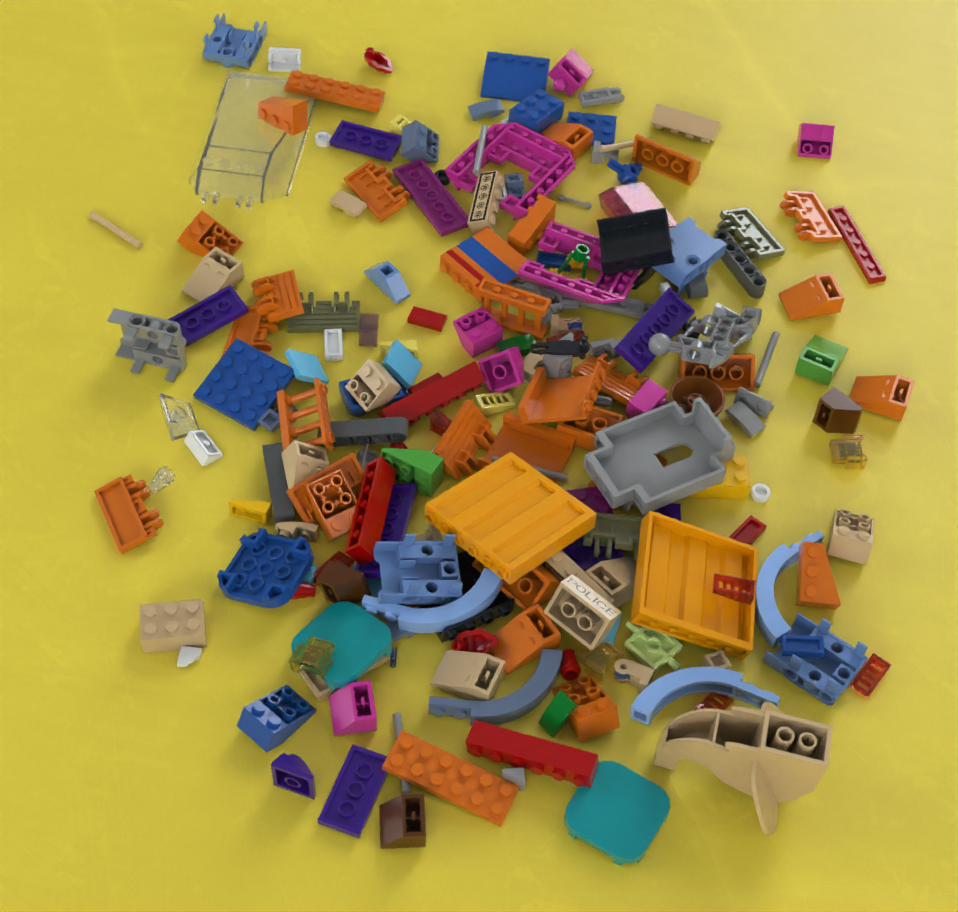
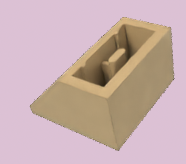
[345,359,402,412]

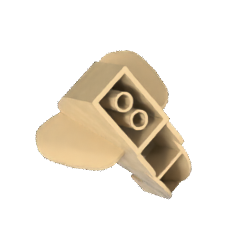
[653,702,833,835]

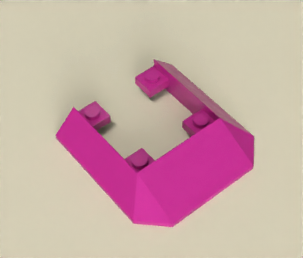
[445,122,575,220]
[518,221,641,304]

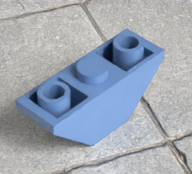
[364,261,410,304]

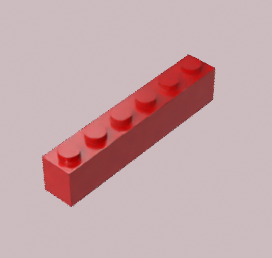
[377,361,486,425]
[345,457,396,566]
[465,720,599,788]

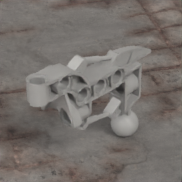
[648,303,762,369]

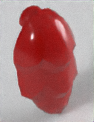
[364,47,393,74]
[451,629,498,654]

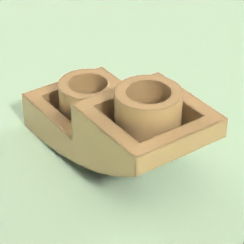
[329,190,367,217]
[275,522,319,543]

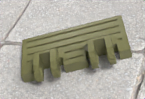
[717,207,786,260]
[287,291,360,333]
[583,512,644,561]

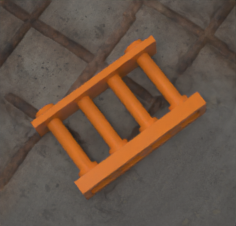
[477,278,552,340]
[276,378,335,451]

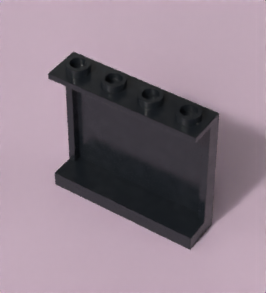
[597,207,674,276]
[418,550,515,643]

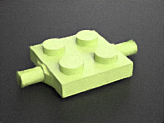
[624,619,683,673]

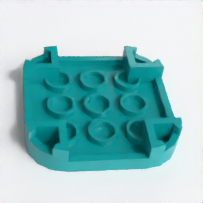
[291,601,393,691]
[564,761,670,866]

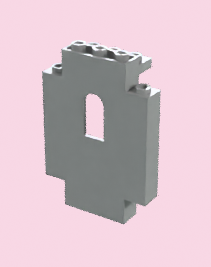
[583,397,736,515]

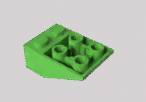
[795,335,848,386]
[381,448,444,497]

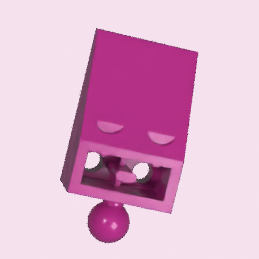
[548,48,594,97]

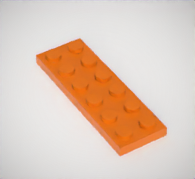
[284,71,385,113]
[382,730,520,827]

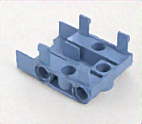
[203,13,267,68]
[642,217,727,296]
[373,534,463,605]
[763,612,868,706]

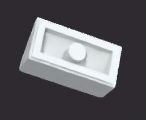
[184,430,223,466]

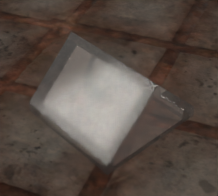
[159,393,200,440]

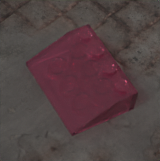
[599,182,678,229]

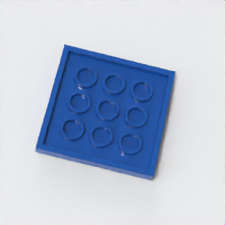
[193,338,295,431]

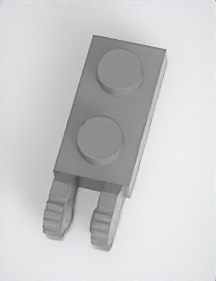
[578,87,624,107]

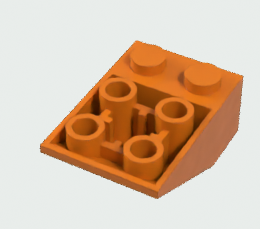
[540,122,594,161]
[177,210,244,257]
[778,273,845,321]
[849,375,914,421]
[305,469,357,543]
[490,604,561,675]
[552,675,620,742]

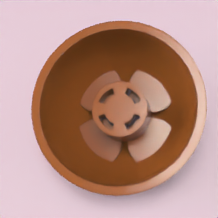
[669,375,725,417]

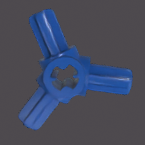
[607,159,643,197]

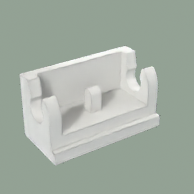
[268,47,302,72]

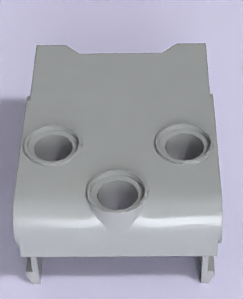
[107,308,187,382]

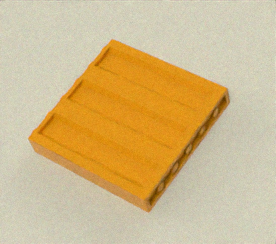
[424,452,597,585]
[630,511,758,660]

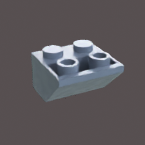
[401,120,439,163]

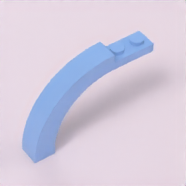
[755,531,824,649]
[362,568,504,633]
[630,667,780,726]

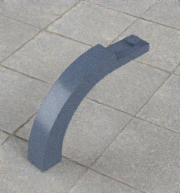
[428,648,563,726]

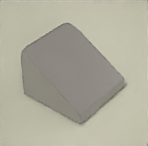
[501,767,526,791]

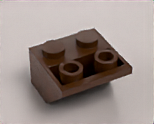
[812,387,863,434]
[316,560,372,604]
[379,794,426,849]

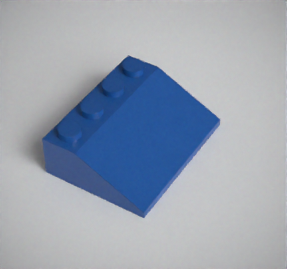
[480,51,550,102]

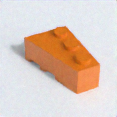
[258,96,307,136]
[508,193,556,256]
[796,541,841,610]

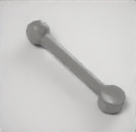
[558,194,591,209]

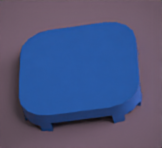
[217,528,314,608]

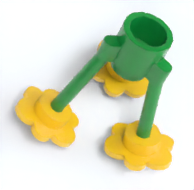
[549,244,592,282]

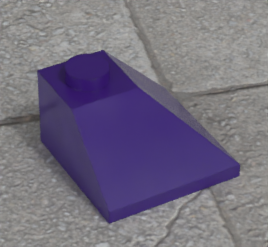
[271,753,316,799]

